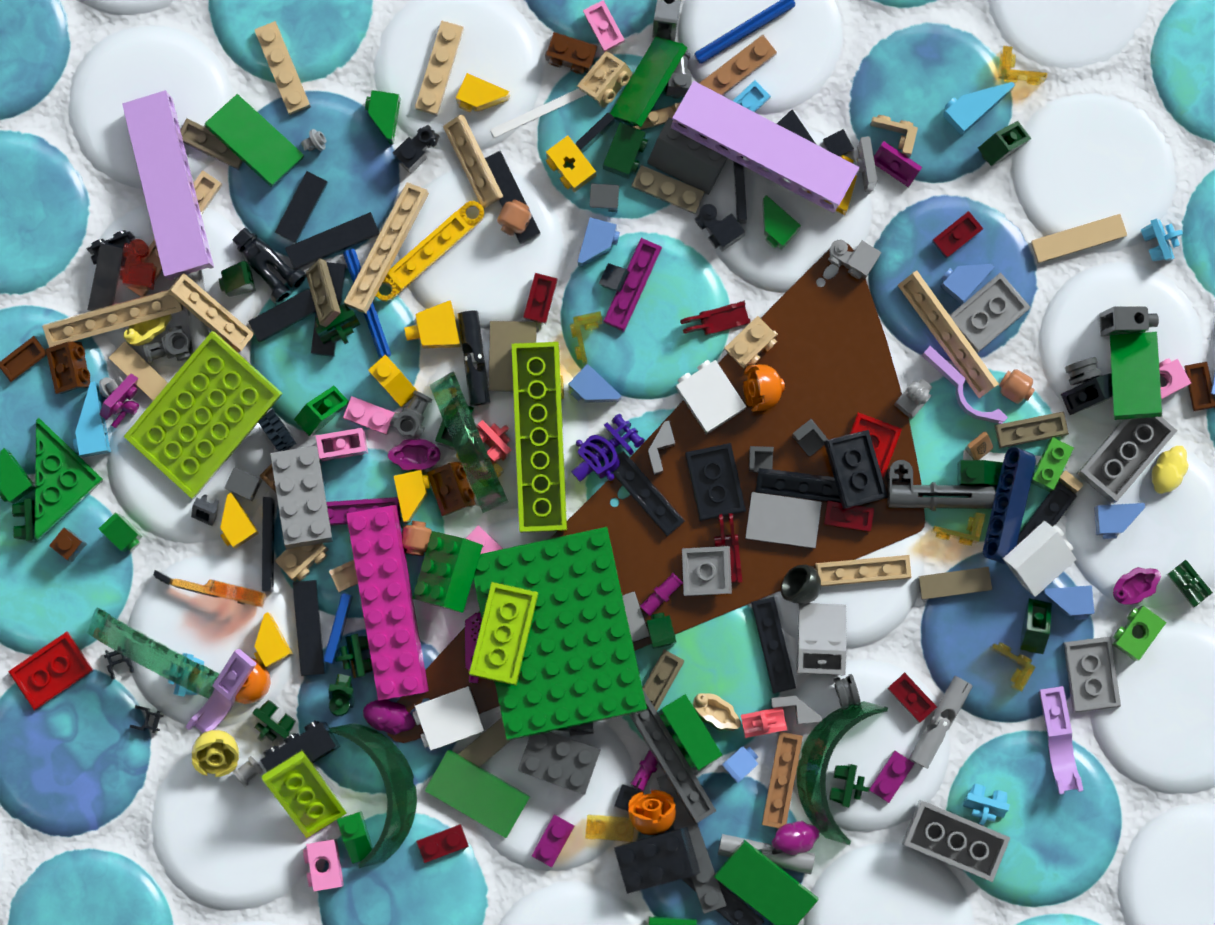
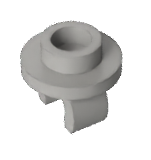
[301,129,326,151]
[99,377,123,398]

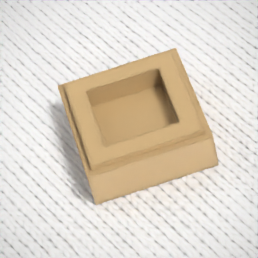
[1058,471,1083,493]

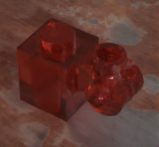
[120,239,157,290]

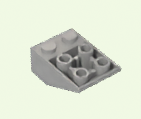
[796,603,846,676]

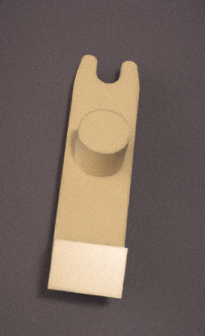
[634,103,681,130]

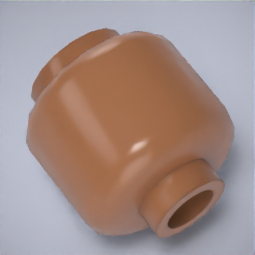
[497,199,532,236]
[999,369,1035,404]
[402,521,432,556]

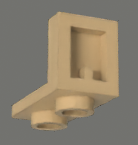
[870,115,918,158]

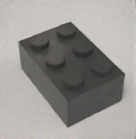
[518,732,601,795]

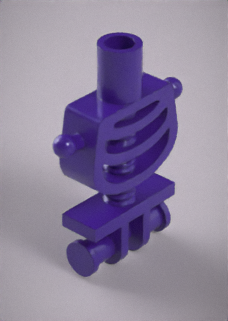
[571,414,645,482]

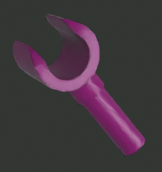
[111,400,139,428]

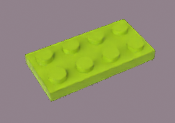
[469,582,538,686]
[261,751,347,838]

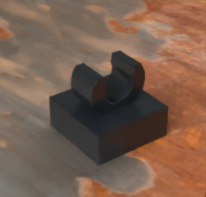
[191,494,219,526]

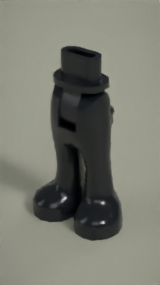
[232,227,307,305]

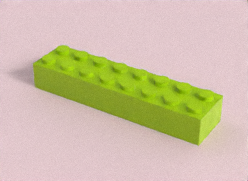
[511,342,567,533]

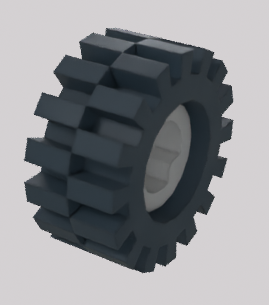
[258,409,297,452]

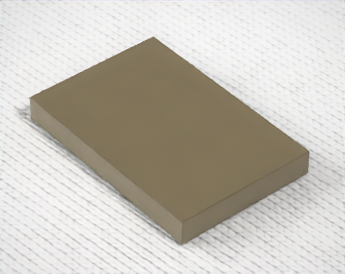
[489,321,537,392]

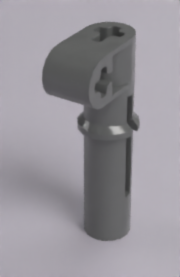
[887,460,995,511]

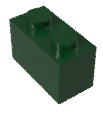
[603,122,648,179]

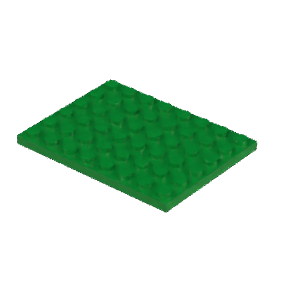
[473,527,647,741]

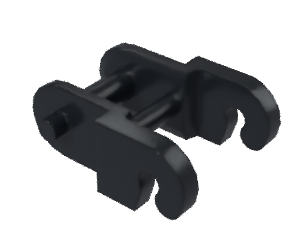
[104,645,134,680]
[129,705,164,733]

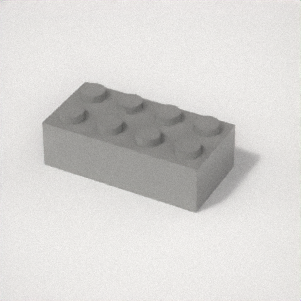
[1077,417,1178,504]
[270,446,333,549]
[901,800,1010,882]

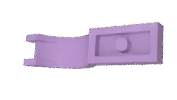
[922,346,1008,424]
[186,649,257,733]
[1039,686,1083,795]

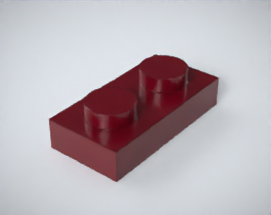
[932,211,983,259]
[523,273,558,324]
[824,501,874,532]
[887,672,937,723]
[416,824,469,863]

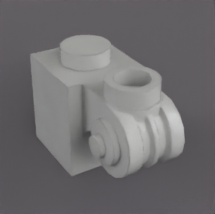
[828,240,882,279]
[894,379,932,420]

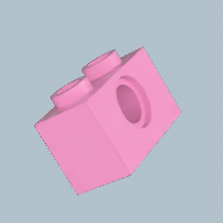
[1159,358,1191,399]
[316,428,368,461]
[303,839,344,891]

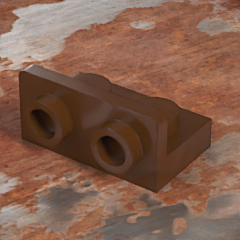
[545,32,598,75]
[46,341,90,394]
[427,461,476,516]

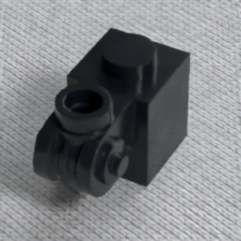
[393,125,440,174]
[694,204,745,251]

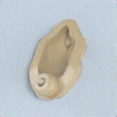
[693,693,741,731]

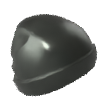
[780,565,821,604]

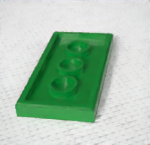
[610,36,688,127]
[204,94,304,188]
[1110,331,1162,420]
[425,749,530,838]
[714,840,818,925]

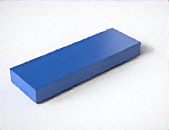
[323,593,353,664]

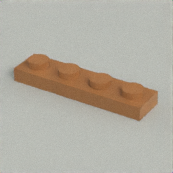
[699,35,777,96]
[762,731,803,828]

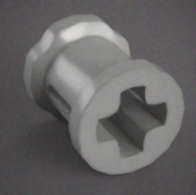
[232,756,264,787]

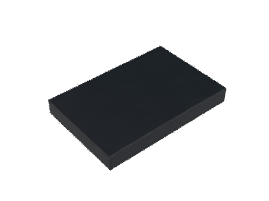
[824,430,888,509]
[685,443,746,521]

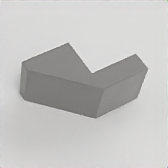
[648,421,675,475]
[771,696,822,724]

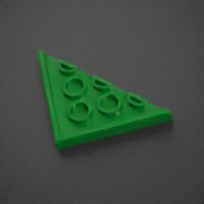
[35,418,103,541]

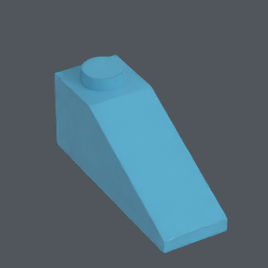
[943,82,1015,136]
[73,382,111,458]

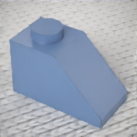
[578,217,620,267]
[941,264,994,305]
[568,364,621,403]
[1094,503,1145,539]
[1042,585,1094,620]
[721,746,758,783]

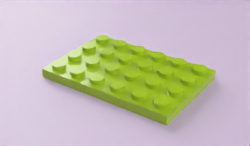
[123,331,283,499]

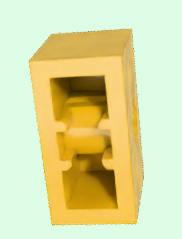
[545,135,596,193]

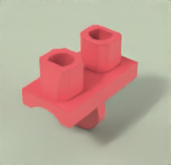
[469,420,511,464]
[741,707,787,738]

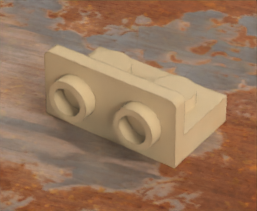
[577,51,633,108]
[724,316,778,369]
[275,543,329,582]

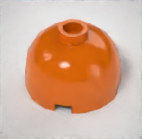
[743,364,785,412]
[235,658,271,704]
[628,790,676,835]

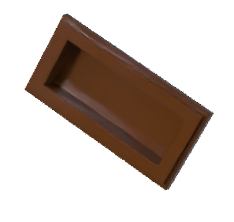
[0,336,47,382]
[1184,361,1215,412]

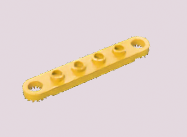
[376,201,484,302]

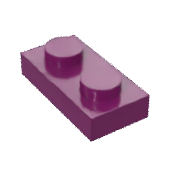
[874,142,922,188]
[100,373,138,420]
[869,750,915,803]
[532,814,575,867]

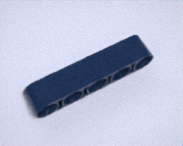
[983,447,1036,564]

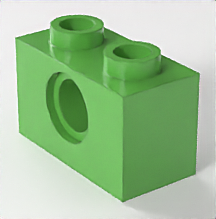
[1031,437,1074,492]
[1112,606,1167,661]

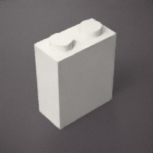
[676,360,746,435]
[1003,521,1077,597]
[413,686,485,751]

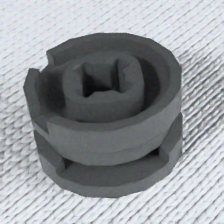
[1065,357,1102,385]
[833,673,861,710]

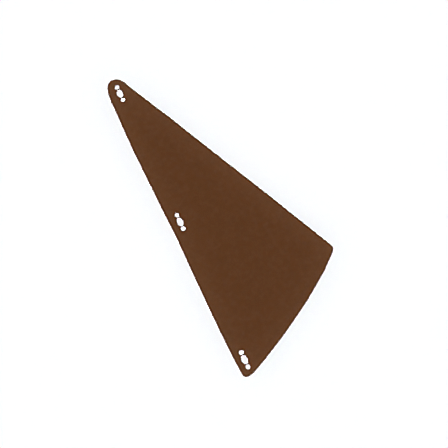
[387,243,925,743]

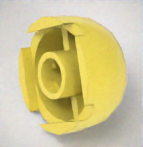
[192,730,239,777]

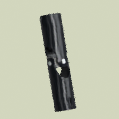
[458,310,490,406]

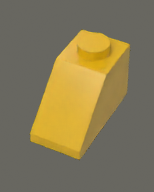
[456,73,510,112]
[368,354,418,408]
[394,470,430,523]
[220,493,259,549]
[254,612,293,668]

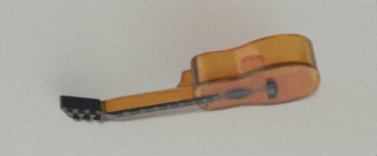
[153,570,267,608]

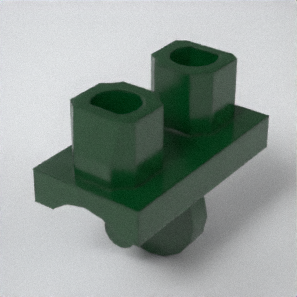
[315,304,361,345]
[12,498,37,543]
[1167,560,1213,608]
[335,634,373,679]
[328,674,355,716]
[252,700,296,742]
[829,764,870,807]

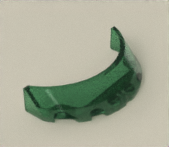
[430,371,509,513]
[87,607,220,699]
[796,701,889,845]
[329,723,417,868]

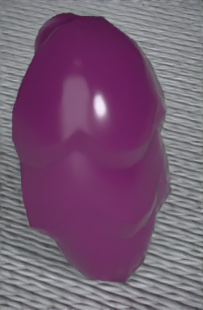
[388,439,441,470]
[1113,567,1161,605]
[363,699,415,735]
[772,821,820,855]

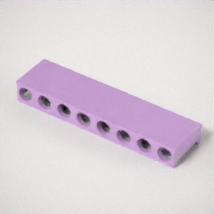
[671,81,860,213]
[122,90,214,281]

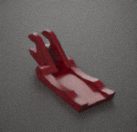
[680,300,751,336]
[714,513,743,582]

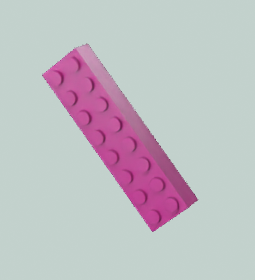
[346,505,429,700]

